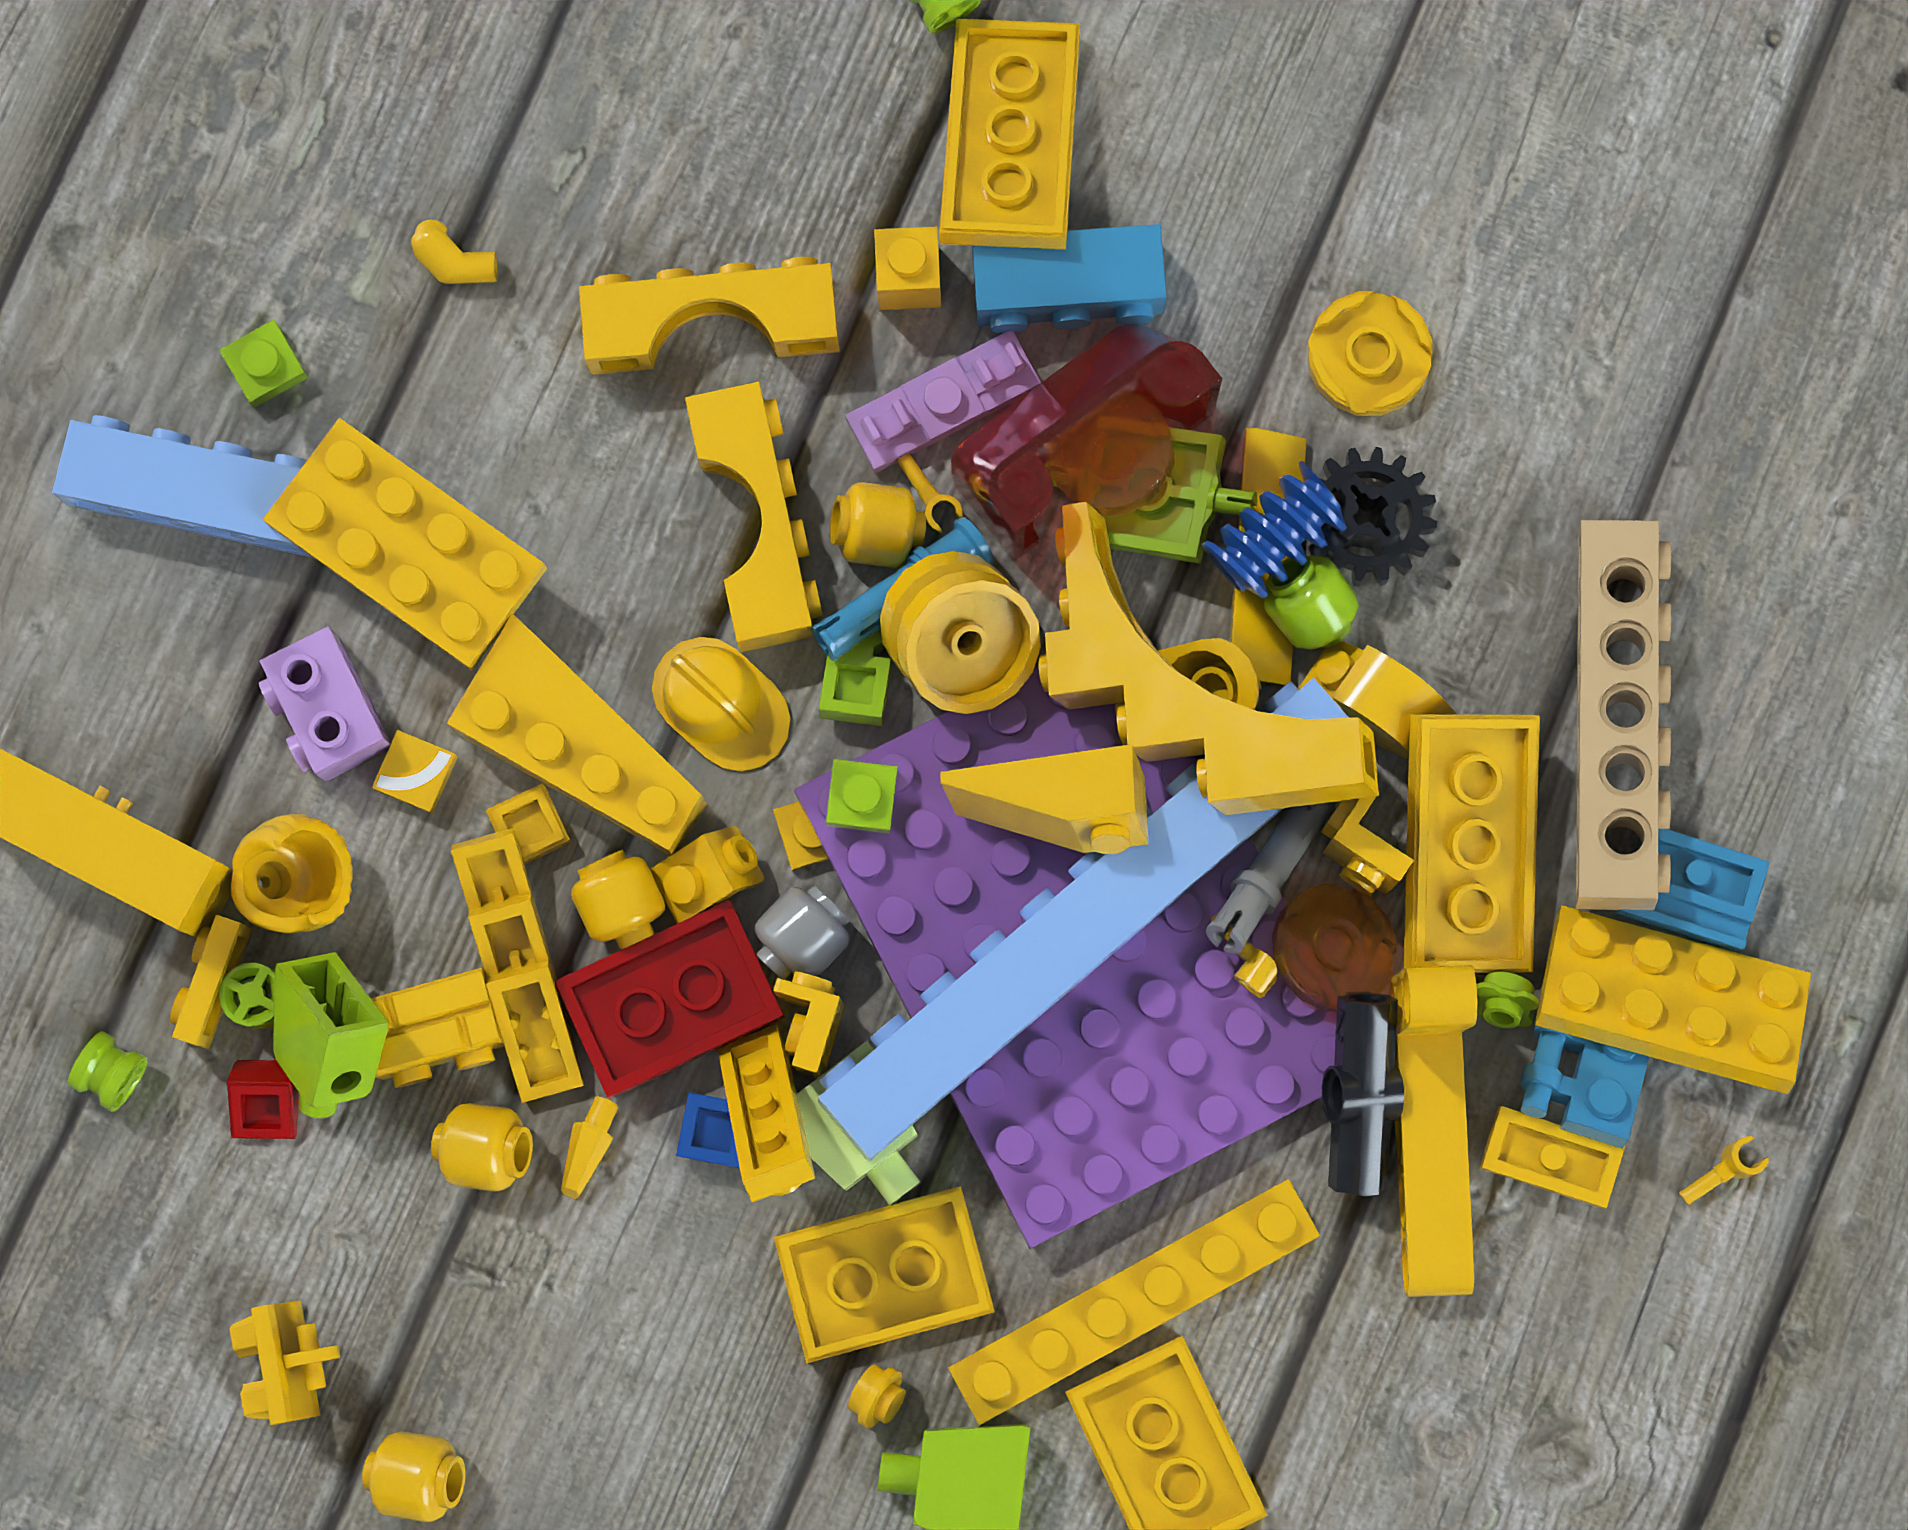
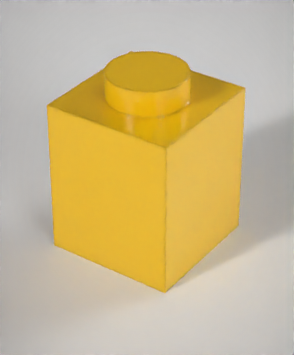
[874,226,941,310]

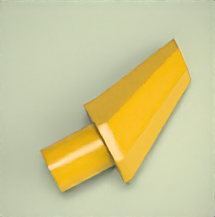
[561,1096,618,1199]

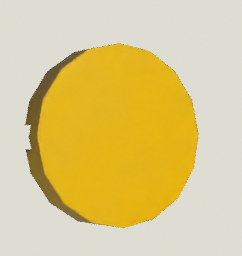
[1307,291,1433,416]

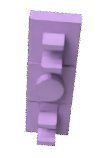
[845,331,1041,474]

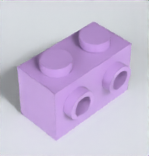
[259,626,391,782]

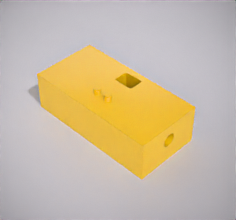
[0,748,233,938]

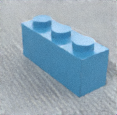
[972,224,1167,334]

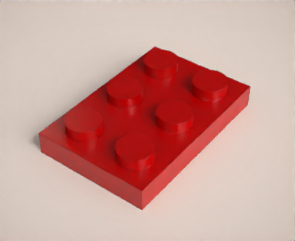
[555,899,785,1099]

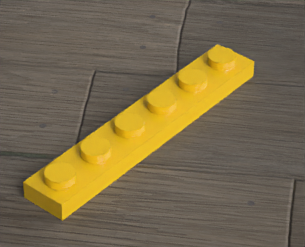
[948,1179,1320,1425]

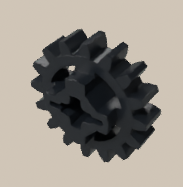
[1310,447,1437,587]

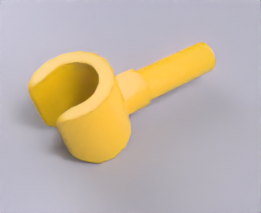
[897,454,963,533]
[1210,912,1277,998]
[1679,1136,1769,1205]

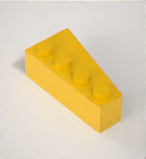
[447,613,707,856]

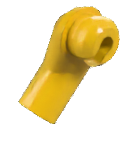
[411,219,498,284]

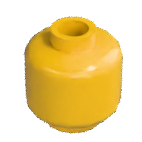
[829,482,926,568]
[571,849,665,950]
[431,1103,533,1192]
[362,1431,466,1522]

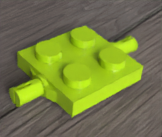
[1043,417,1258,563]

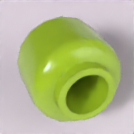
[1263,555,1359,649]

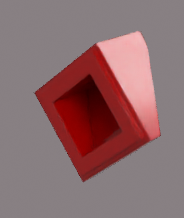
[227,1060,298,1139]

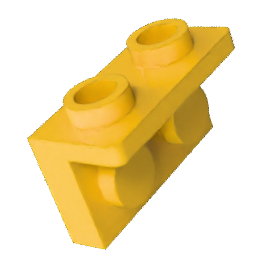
[773,971,845,1078]

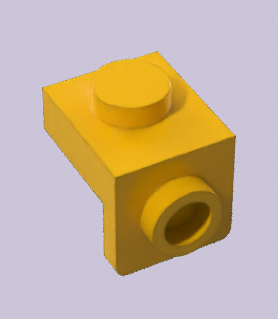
[650,826,765,924]

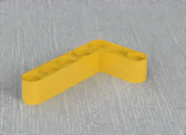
[1389,965,1477,1297]

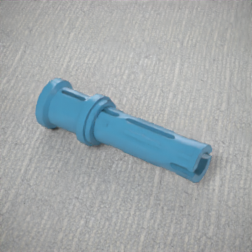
[811,517,994,661]

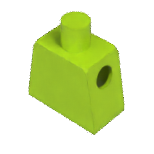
[273,952,389,1118]
[878,1424,1030,1530]

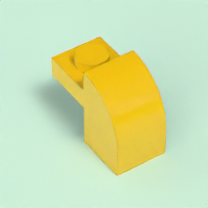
[1298,641,1457,760]

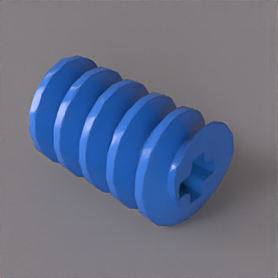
[1202,461,1347,599]

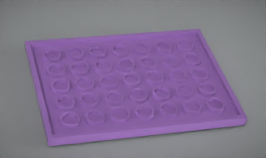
[794,667,1337,1249]

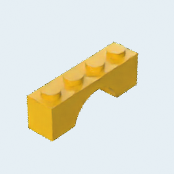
[579,257,840,375]
[685,382,823,653]

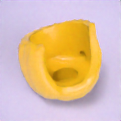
[230,814,353,933]

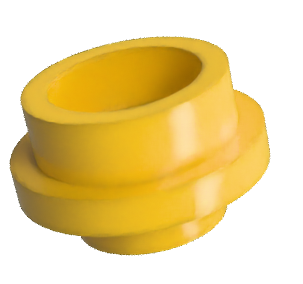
[848,1364,906,1429]

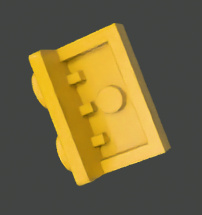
[1321,796,1414,896]

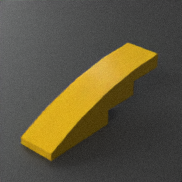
[451,828,584,1103]

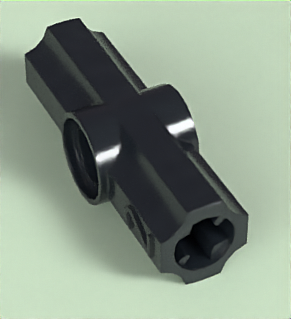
[1321,991,1404,1196]

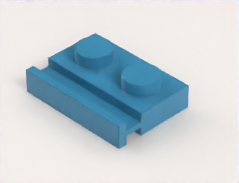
[1616,829,1770,953]

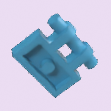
[1520,1026,1649,1149]

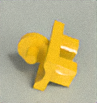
[229,1300,341,1425]

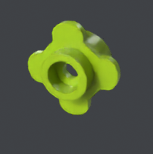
[1477,972,1539,1028]

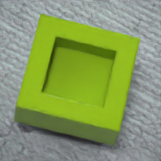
[220,319,308,408]
[826,759,898,834]

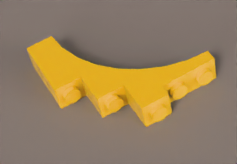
[1038,502,1379,815]

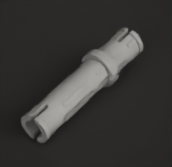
[1206,802,1336,954]

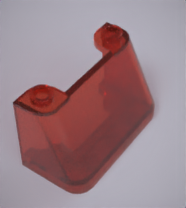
[951,323,1222,562]

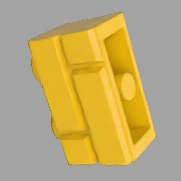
[371,968,504,1088]

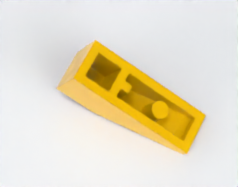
[940,744,1149,854]

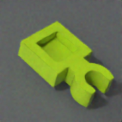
[818,630,892,726]

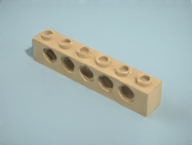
[1576,520,1671,911]

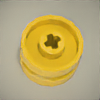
[880,551,1041,714]

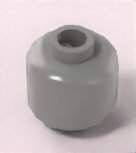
[755,885,850,980]

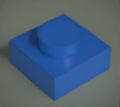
[676,1092,740,1169]

